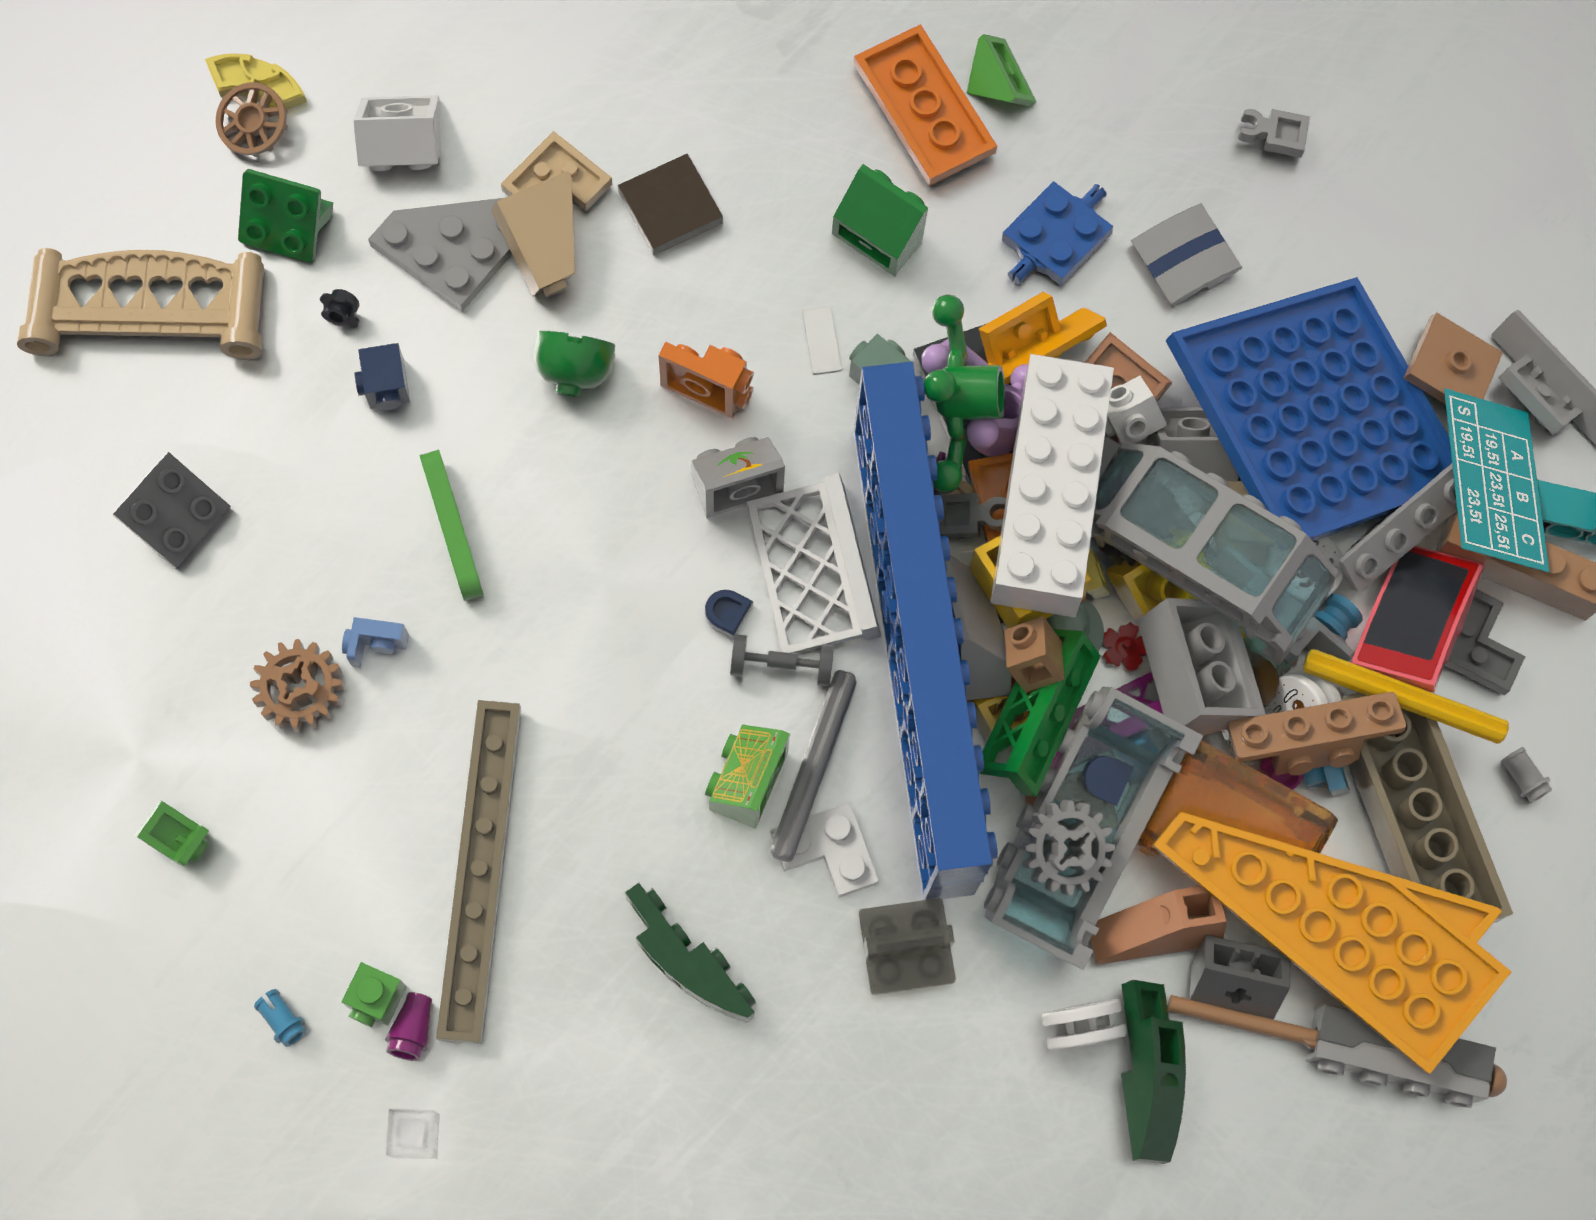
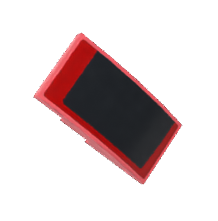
[1351,546,1484,693]

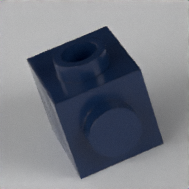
[354,343,410,410]

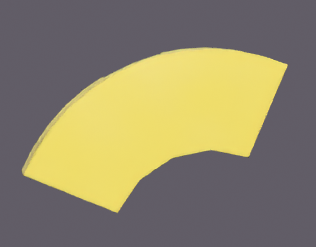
[205,53,307,109]

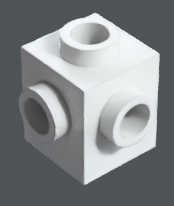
[1105,375,1167,445]

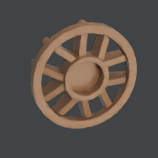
[215,82,288,157]

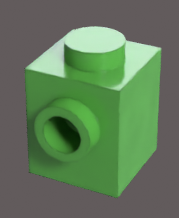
[341,962,407,1027]

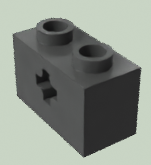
[1190,935,1290,1019]

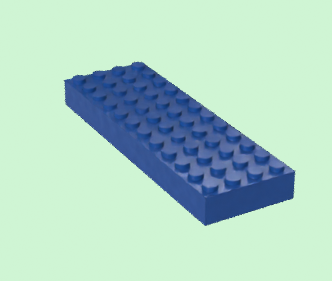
[853,361,998,901]

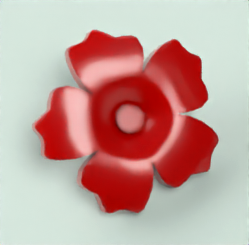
[1102,622,1147,672]

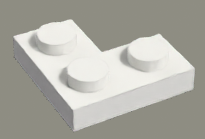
[770,803,879,898]

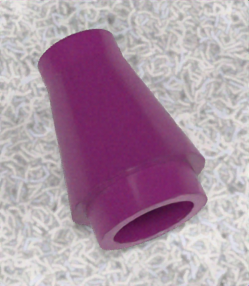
[385,992,432,1061]

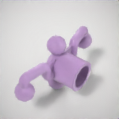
[922,339,1028,456]

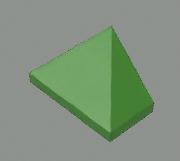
[967,34,1037,106]

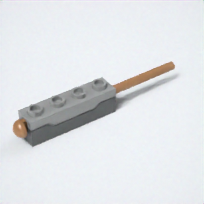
[1167,995,1507,1108]

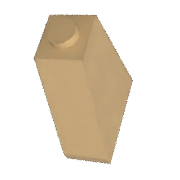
[491,171,575,297]

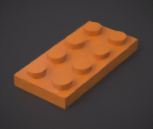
[853,24,998,186]

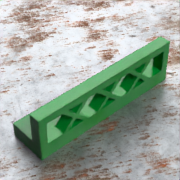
[979,629,1101,796]

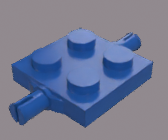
[1002,181,1113,286]

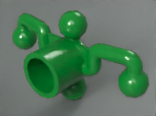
[924,294,1005,493]

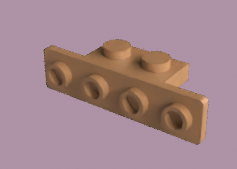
[1228,692,1406,775]

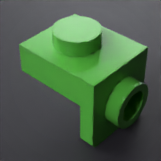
[134,800,209,866]

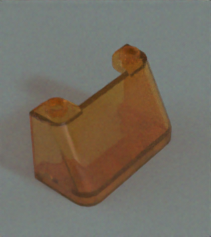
[1136,741,1338,858]

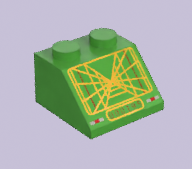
[705,724,790,829]

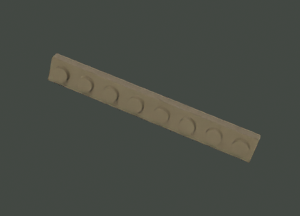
[436,700,521,1044]

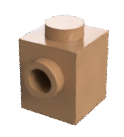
[1004,616,1064,693]

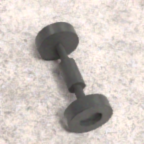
[730,634,834,687]

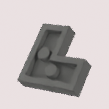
[1444,589,1526,696]

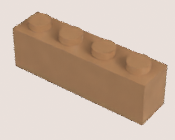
[1436,511,1596,621]

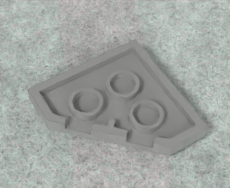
[368,198,512,312]

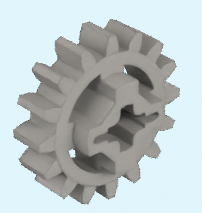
[1019,800,1115,895]

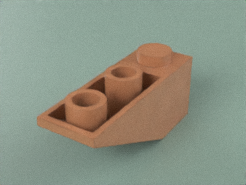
[1090,886,1227,965]

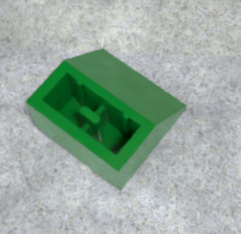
[832,164,928,277]

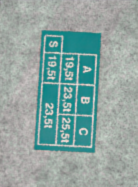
[1444,388,1549,573]

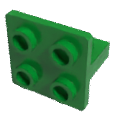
[238,169,334,263]

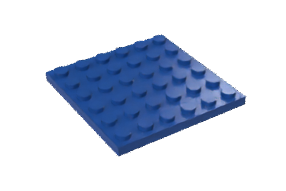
[1165,277,1452,553]

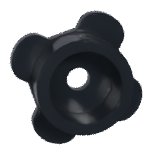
[319,289,360,328]

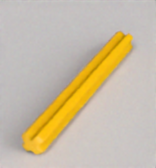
[1303,649,1509,744]

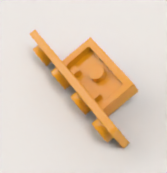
[978,292,1107,384]

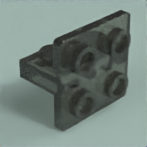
[858,898,956,995]

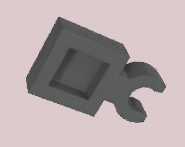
[940,493,1006,539]

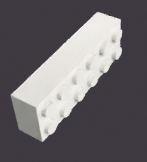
[990,354,1114,617]

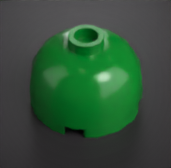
[534,331,615,397]

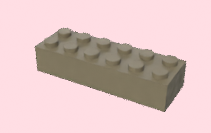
[1341,692,1513,923]

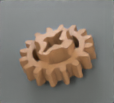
[250,639,345,732]

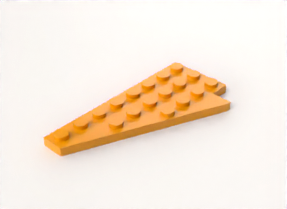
[1152,812,1512,1074]

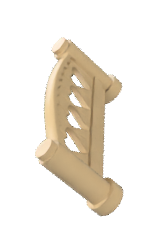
[17,248,264,359]

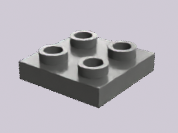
[110,451,231,568]

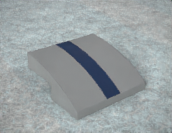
[1131,203,1242,307]

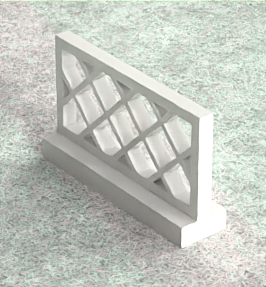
[747,473,881,654]

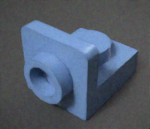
[342,617,409,668]

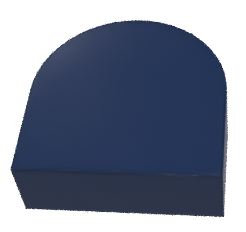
[705,590,753,640]
[1082,755,1134,806]

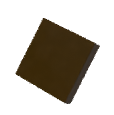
[618,153,723,255]

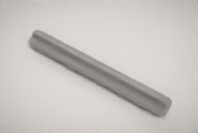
[770,670,857,862]

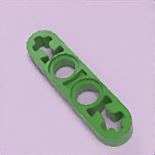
[419,449,484,601]

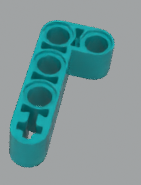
[1537,480,1596,545]

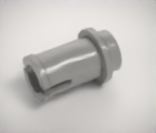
[1501,747,1552,803]

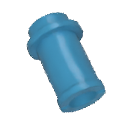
[254,989,307,1047]

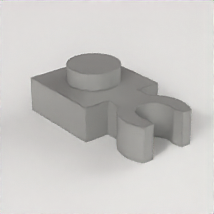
[1238,109,1310,158]

